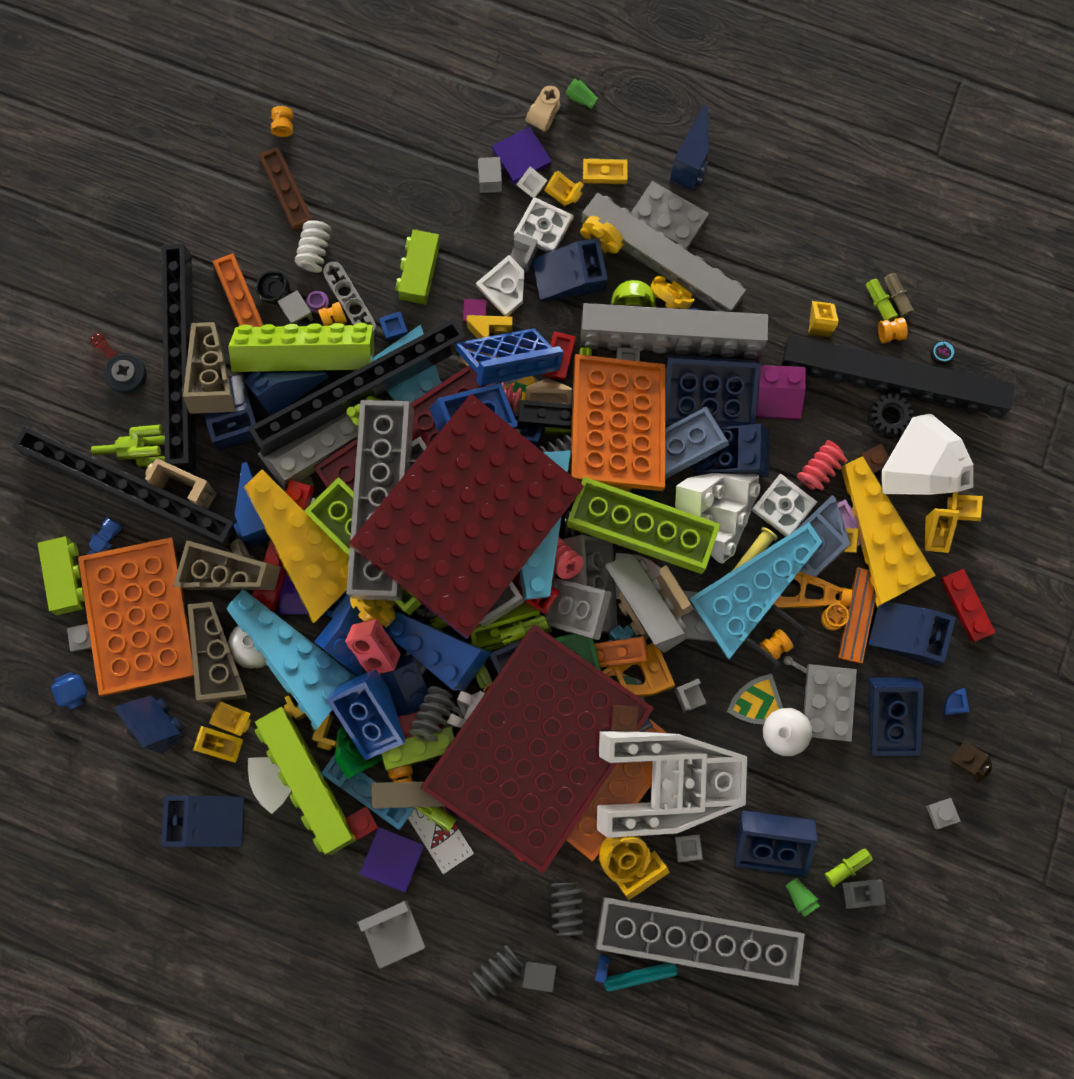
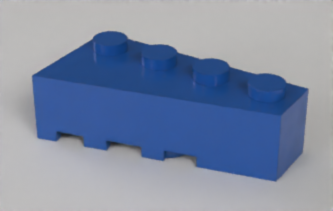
[385,612,492,691]

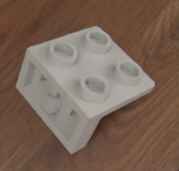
[358,901,425,968]

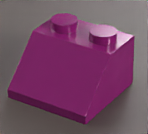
[755,365,806,420]

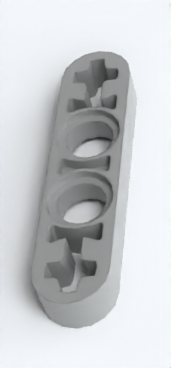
[323,262,377,336]

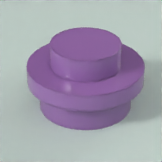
[306,291,329,313]

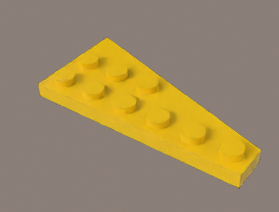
[841,456,936,607]
[244,469,349,623]

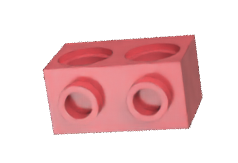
[345,618,401,674]

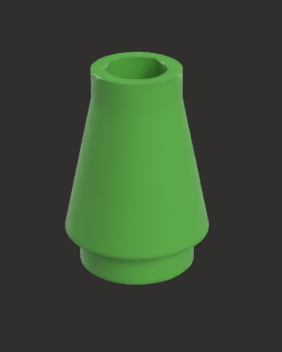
[565,79,599,109]
[786,878,820,917]

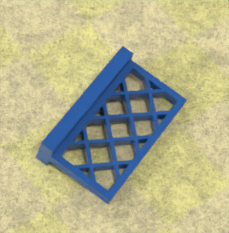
[455,328,564,386]

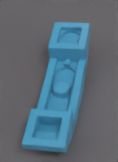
[321,754,414,830]

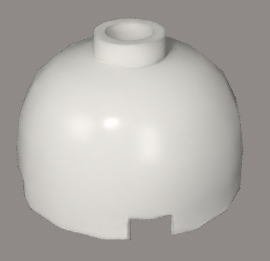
[228,626,267,669]
[763,708,812,756]

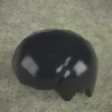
[255,270,290,305]

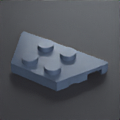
[795,495,851,577]

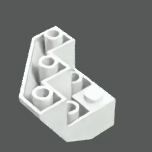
[882,414,973,495]
[675,473,760,563]

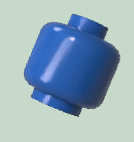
[51,672,88,710]

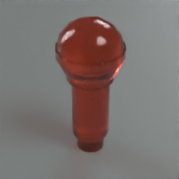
[90,333,117,359]

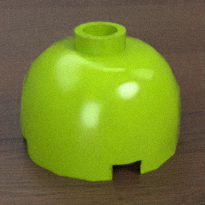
[611,280,656,308]

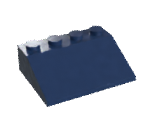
[665,355,761,427]

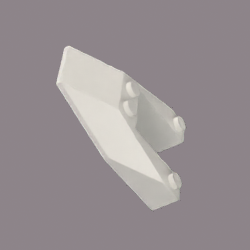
[597,731,747,838]

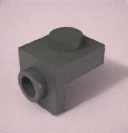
[843,879,886,909]

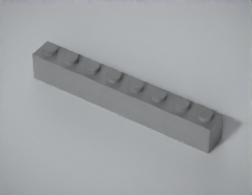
[581,193,746,312]

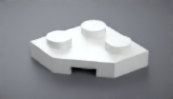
[476,255,524,317]

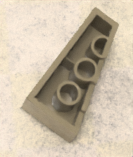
[183,322,236,414]
[173,541,281,590]
[188,602,247,704]

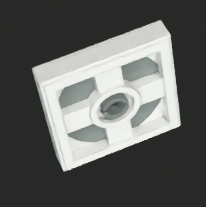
[514,197,574,253]
[752,474,817,537]

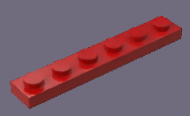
[252,480,315,613]

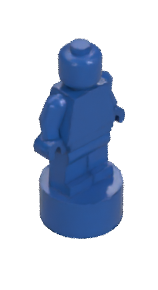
[87,517,123,555]

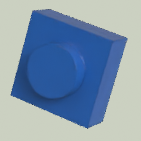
[379,311,408,341]

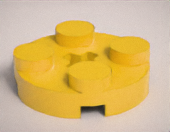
[580,216,624,255]
[651,276,694,309]
[350,597,395,628]

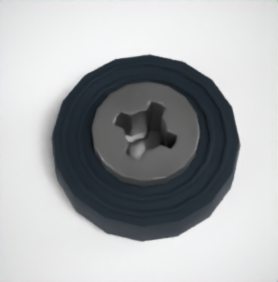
[104,353,147,394]

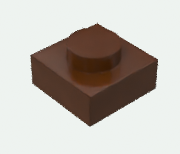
[860,444,889,474]
[611,705,638,732]

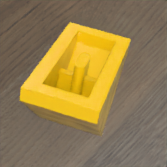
[808,301,838,338]
[925,508,959,553]
[193,726,243,763]

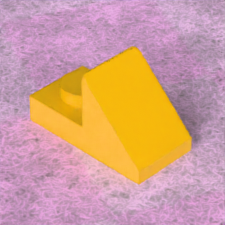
[467,315,512,347]

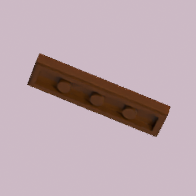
[258,147,313,232]

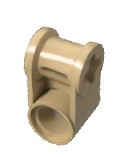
[526,86,560,132]

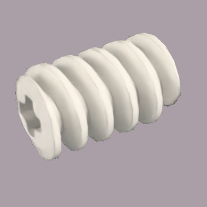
[295,221,332,273]

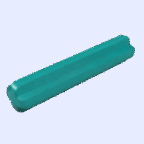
[604,962,677,992]

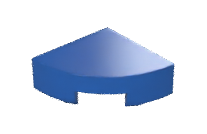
[943,688,970,715]
[594,954,610,983]

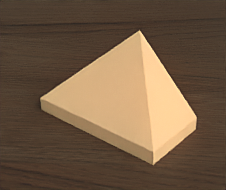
[525,378,572,404]

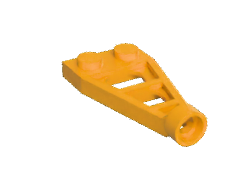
[773,572,852,609]
[602,643,675,697]

